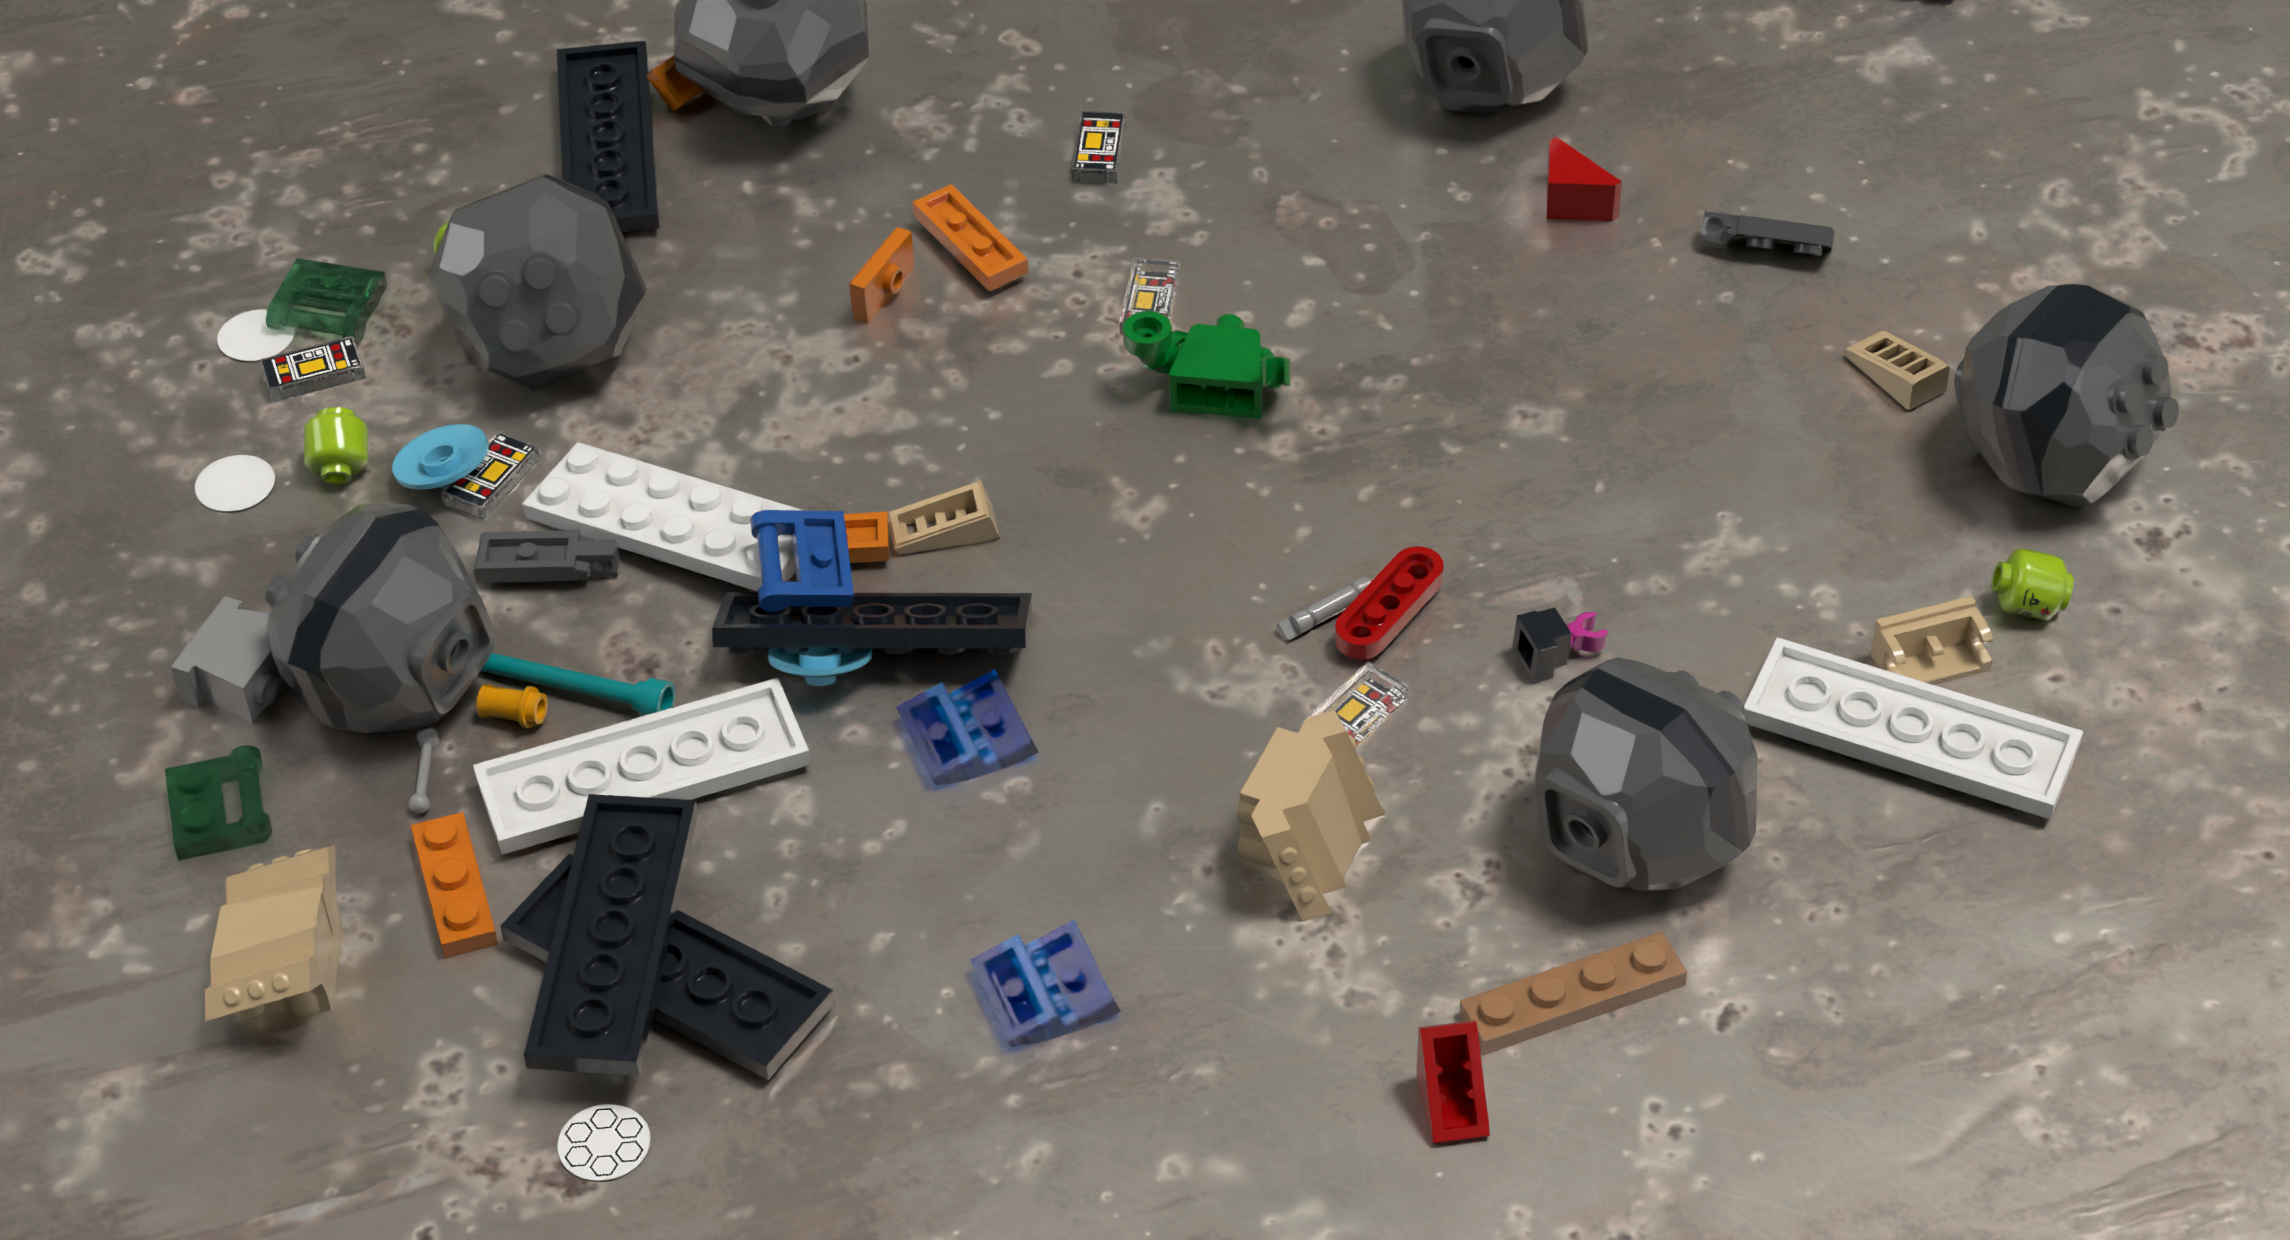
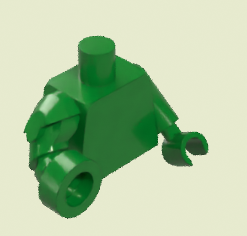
[1123,311,1290,419]

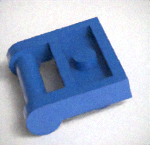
[750,510,854,612]

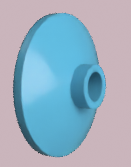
[392,424,489,490]
[768,648,872,686]

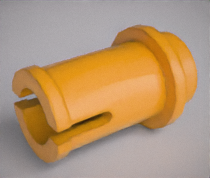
[476,684,548,728]

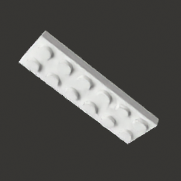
[522,442,801,591]
[1744,637,2083,820]
[473,678,811,855]

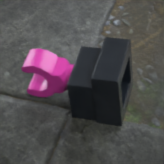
[1512,607,1608,683]

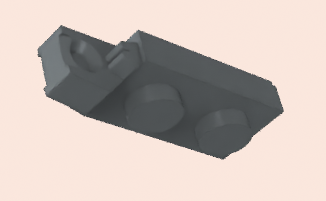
[1701,211,1835,256]
[474,530,620,583]

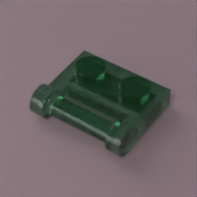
[266,258,388,343]
[165,745,272,861]

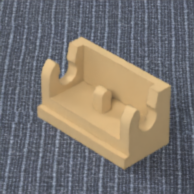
[1870,596,1993,685]

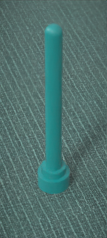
[480,653,676,717]

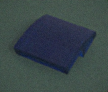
[896,669,1039,786]
[970,919,1121,1048]

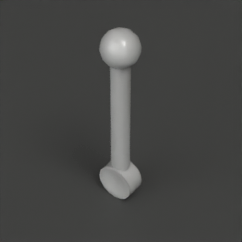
[409,728,439,814]

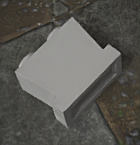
[171,596,284,724]

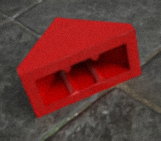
[1546,137,1622,221]
[1416,1020,1490,1143]

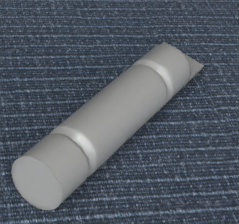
[1277,576,1371,641]

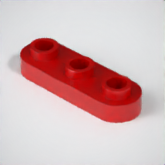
[1335,546,1444,659]

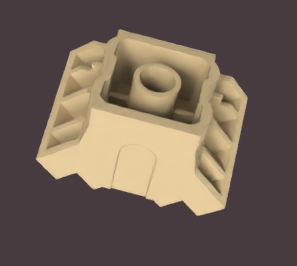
[1237,710,1385,922]
[204,844,344,1021]

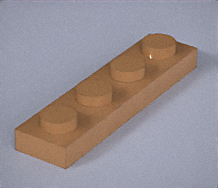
[1459,931,1687,1055]

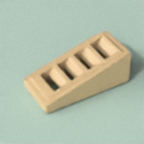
[1845,330,1950,411]
[888,480,1000,555]

